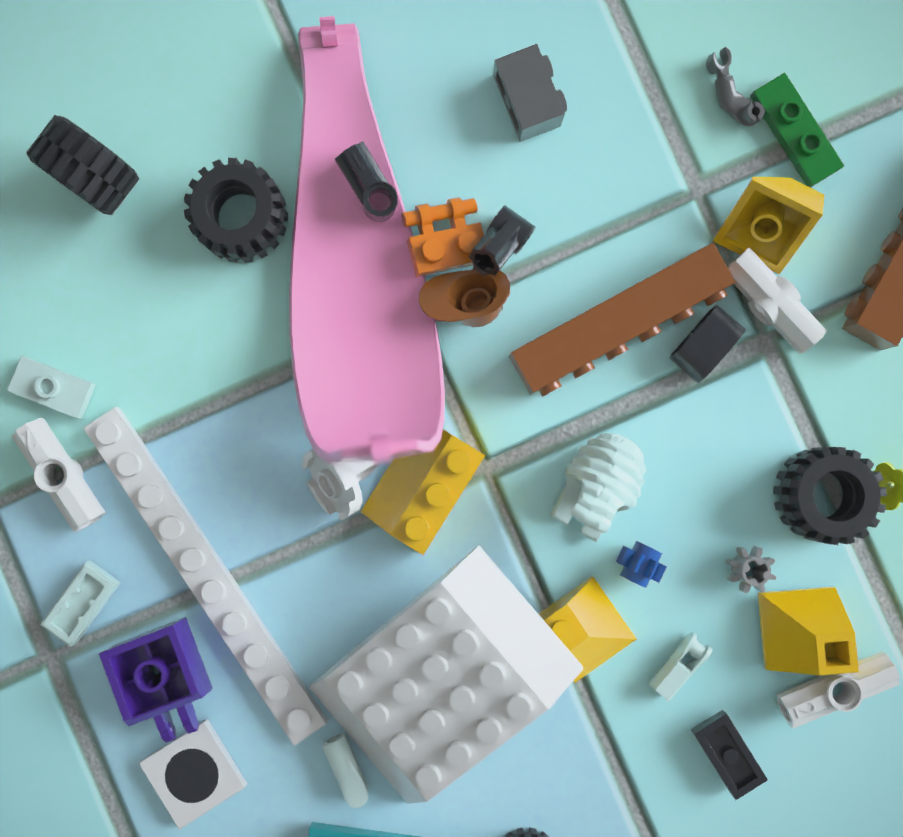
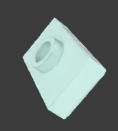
[7,356,96,419]
[40,561,121,647]

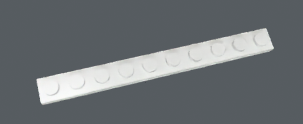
[83,407,328,746]

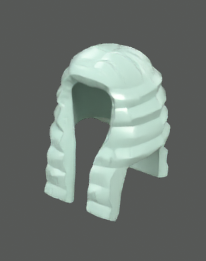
[550,433,647,542]

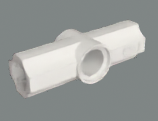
[727,248,827,354]
[11,418,106,532]
[776,651,901,729]

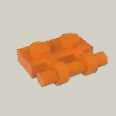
[401,197,484,277]

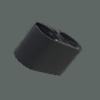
[669,305,746,383]

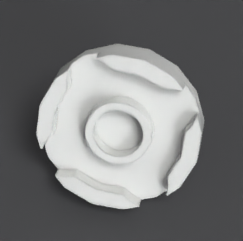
[302,449,379,520]

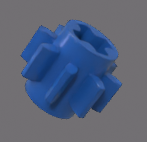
[616,541,667,588]

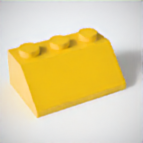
[360,429,485,555]

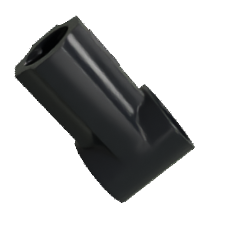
[335,142,398,222]
[469,205,536,276]

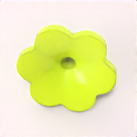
[872,462,903,511]

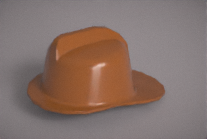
[418,269,510,327]

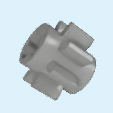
[725,546,776,594]

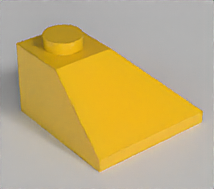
[713,177,824,275]
[538,576,637,683]

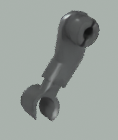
[706,47,765,126]

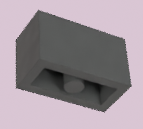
[493,44,567,142]

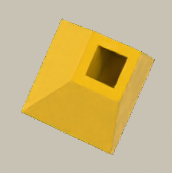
[757,586,859,676]

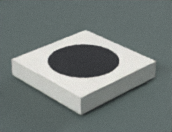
[139,719,247,830]

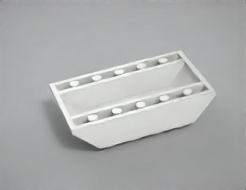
[309,546,583,804]

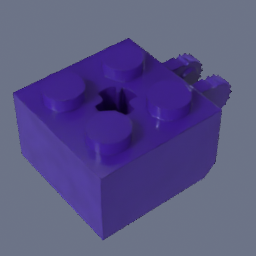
[99,617,213,743]

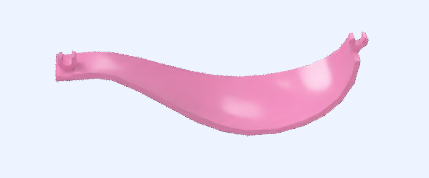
[289,16,445,464]

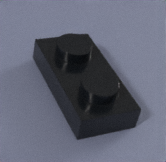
[691,710,768,801]

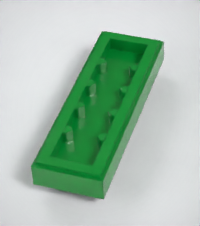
[750,72,845,188]

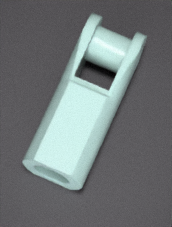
[648,632,712,702]
[322,732,368,808]

